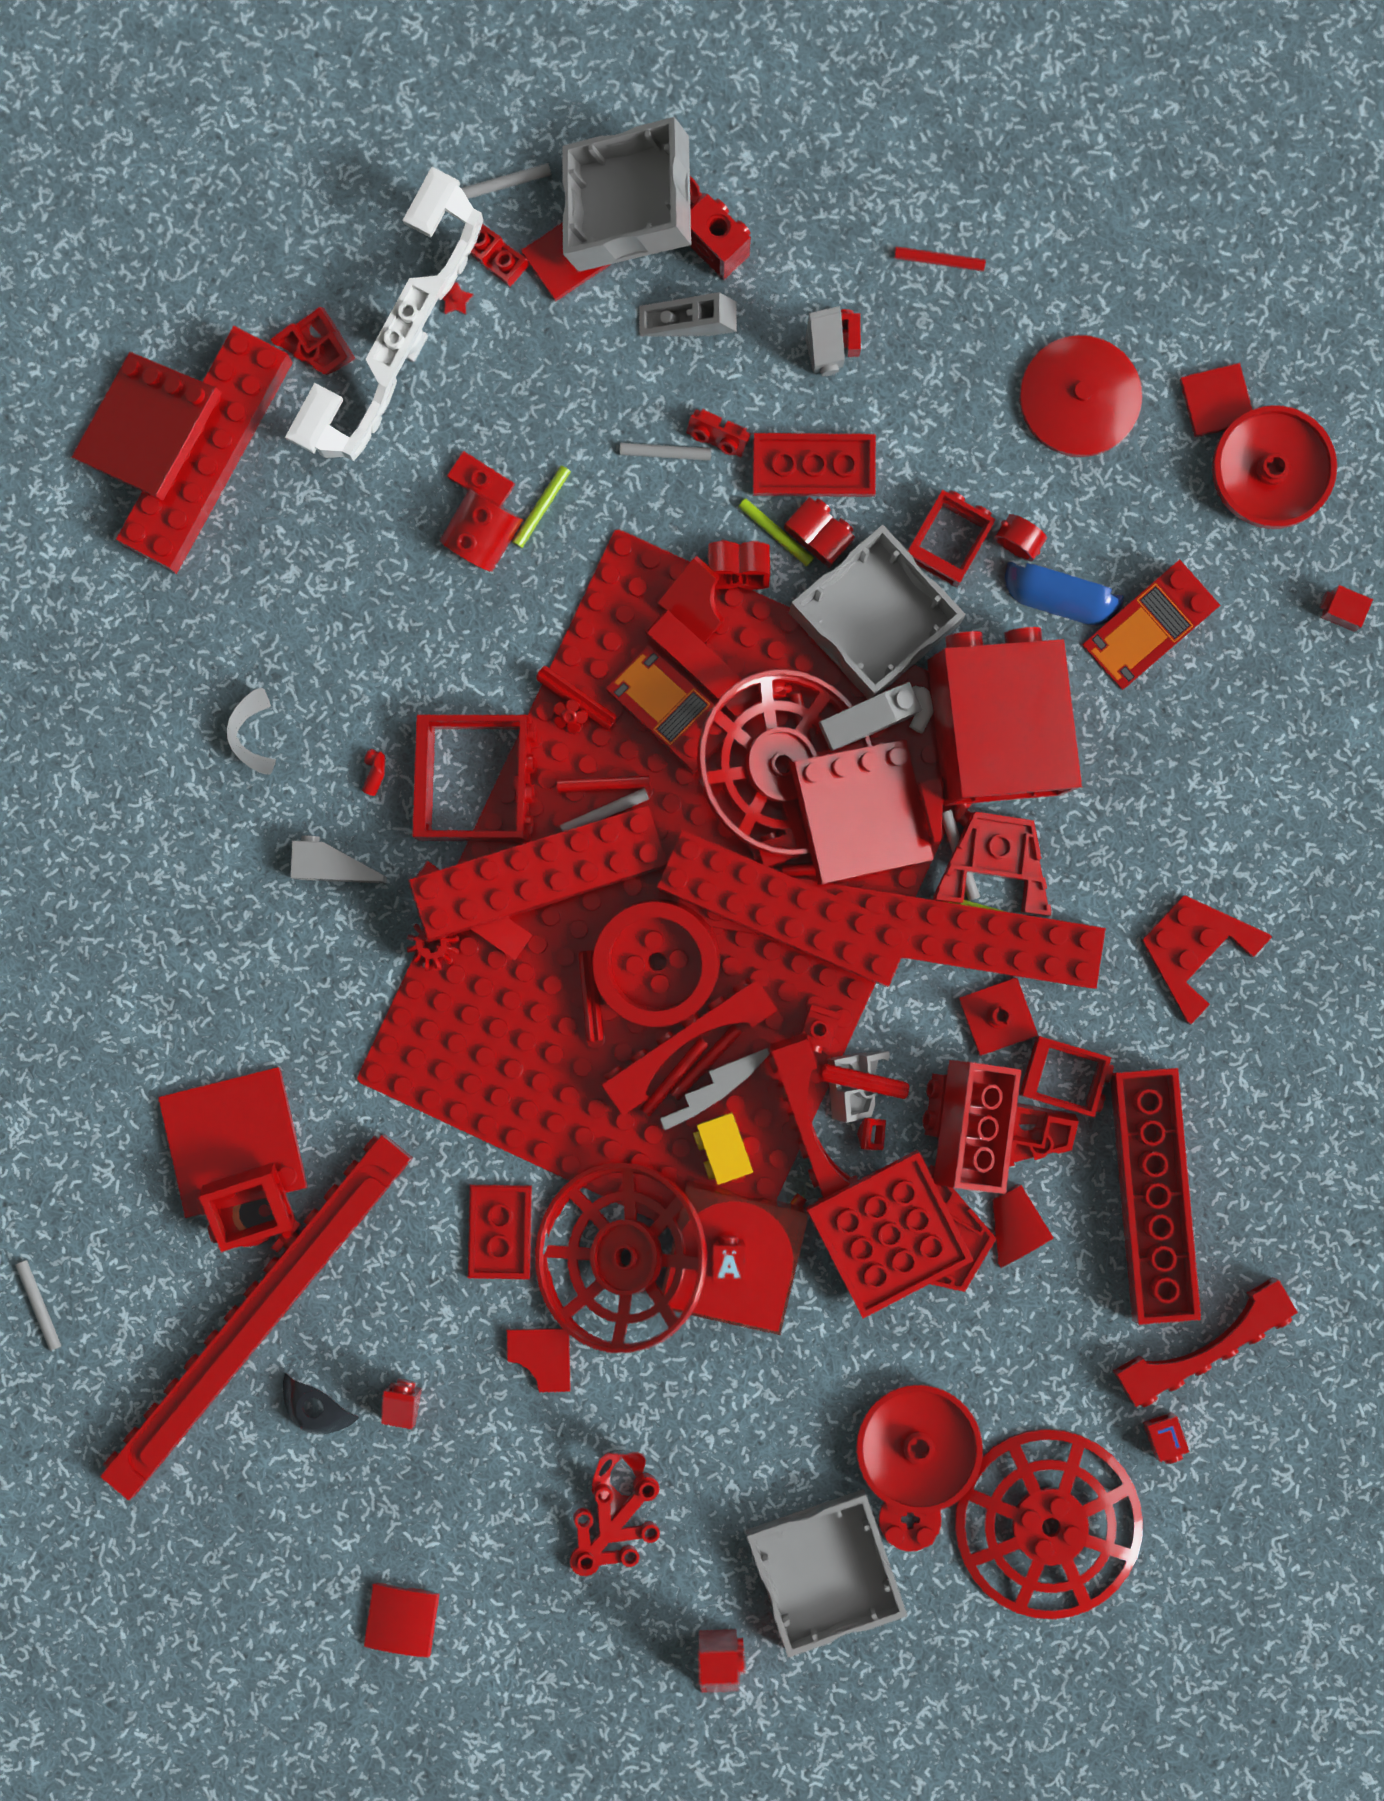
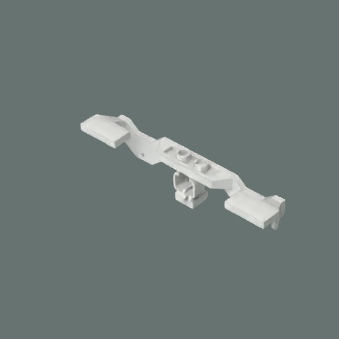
[285,167,483,461]

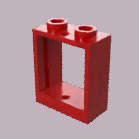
[908,489,996,588]
[1019,1036,1114,1117]
[197,1162,295,1252]

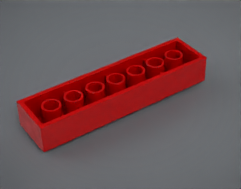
[116,326,293,574]
[408,805,667,943]
[657,830,913,988]
[1110,1068,1201,1325]

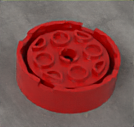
[593,899,720,1027]

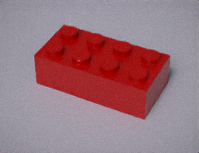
[934,1060,1021,1194]

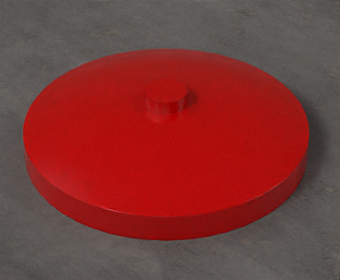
[1019,335,1142,457]
[1212,405,1337,529]
[856,1385,983,1514]

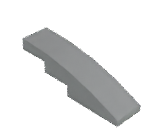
[660,1048,769,1130]

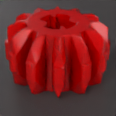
[407,924,459,970]

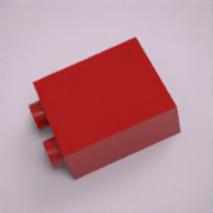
[927,627,1082,806]

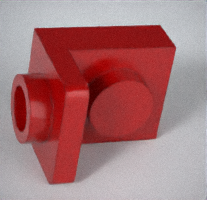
[841,309,861,357]

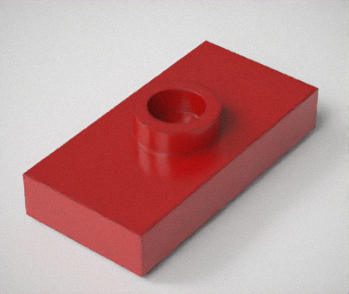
[447,451,515,506]

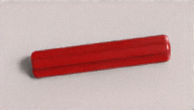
[536,666,616,729]
[578,950,603,1042]
[820,1064,910,1099]

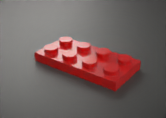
[753,433,876,497]

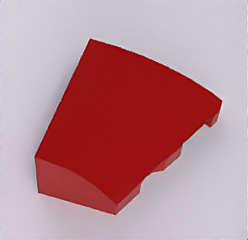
[271,307,356,375]
[1009,1103,1079,1167]
[992,1184,1054,1268]

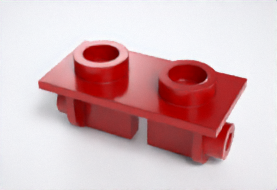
[686,409,751,458]
[923,1073,947,1137]

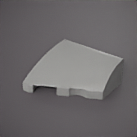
[827,1051,890,1123]

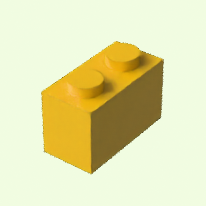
[693,1112,753,1185]

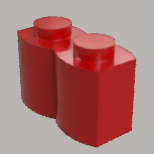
[784,497,855,568]
[708,540,770,590]

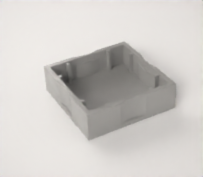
[562,117,691,272]
[789,525,966,699]
[746,1489,908,1658]

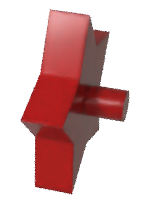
[442,281,474,315]
[271,1220,301,1252]

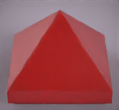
[858,1118,886,1150]

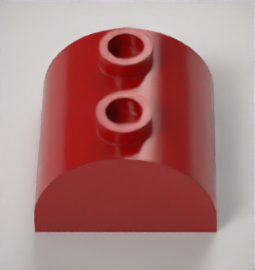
[439,487,523,572]

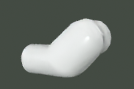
[909,686,933,734]

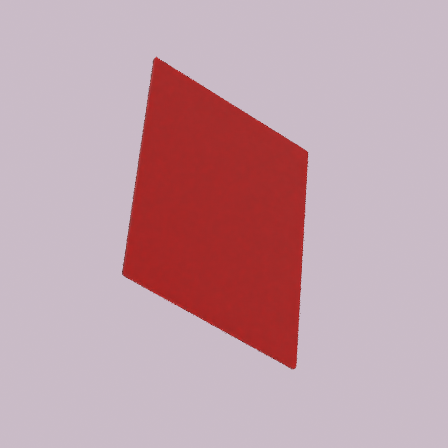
[357,529,956,1232]

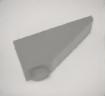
[639,292,737,336]
[805,306,845,376]
[818,682,922,751]
[291,836,387,883]

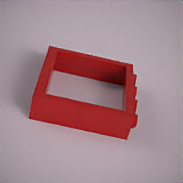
[412,715,536,842]

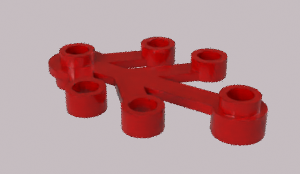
[570,1473,660,1576]

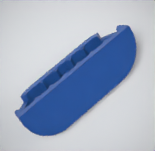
[1005,562,1124,625]

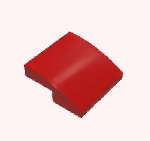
[364,1583,440,1658]

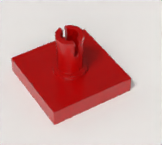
[959,977,1038,1056]

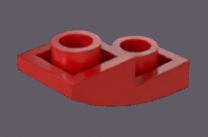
[470,224,530,287]

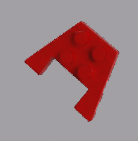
[933,811,1052,916]
[1142,895,1272,1025]
[928,1164,997,1292]

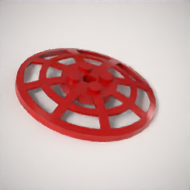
[697,670,872,856]
[535,1163,707,1353]
[955,1429,1143,1619]

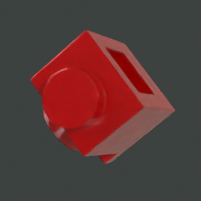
[750,829,800,868]
[801,1004,841,1053]

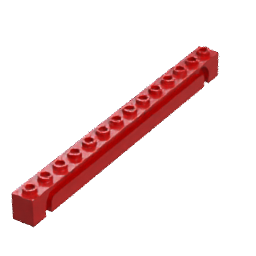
[100,1134,413,1501]

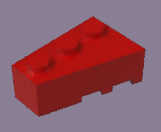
[699,1629,745,1693]

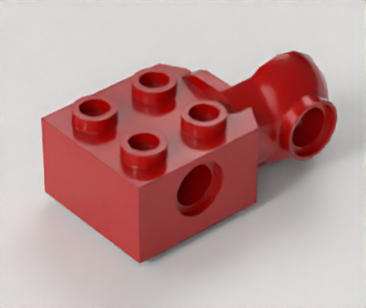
[689,176,751,280]

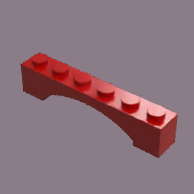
[602,978,778,1116]
[767,1032,858,1200]
[1113,1277,1298,1408]

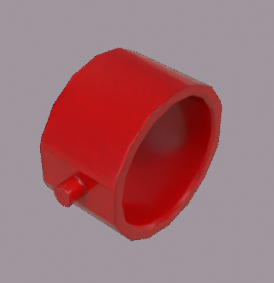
[994,514,1047,562]

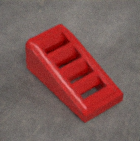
[917,777,943,845]

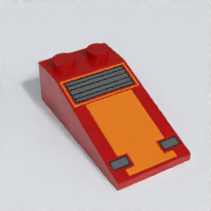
[1082,559,1221,690]
[606,645,726,774]

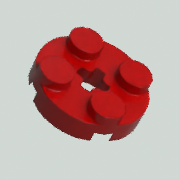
[879,1502,942,1552]

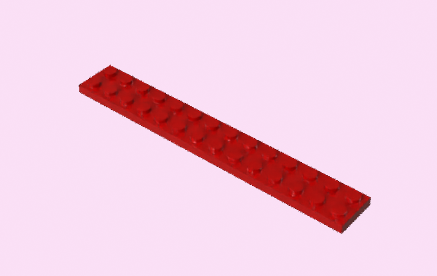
[671,877,1106,989]

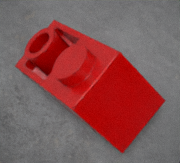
[381,1379,422,1429]

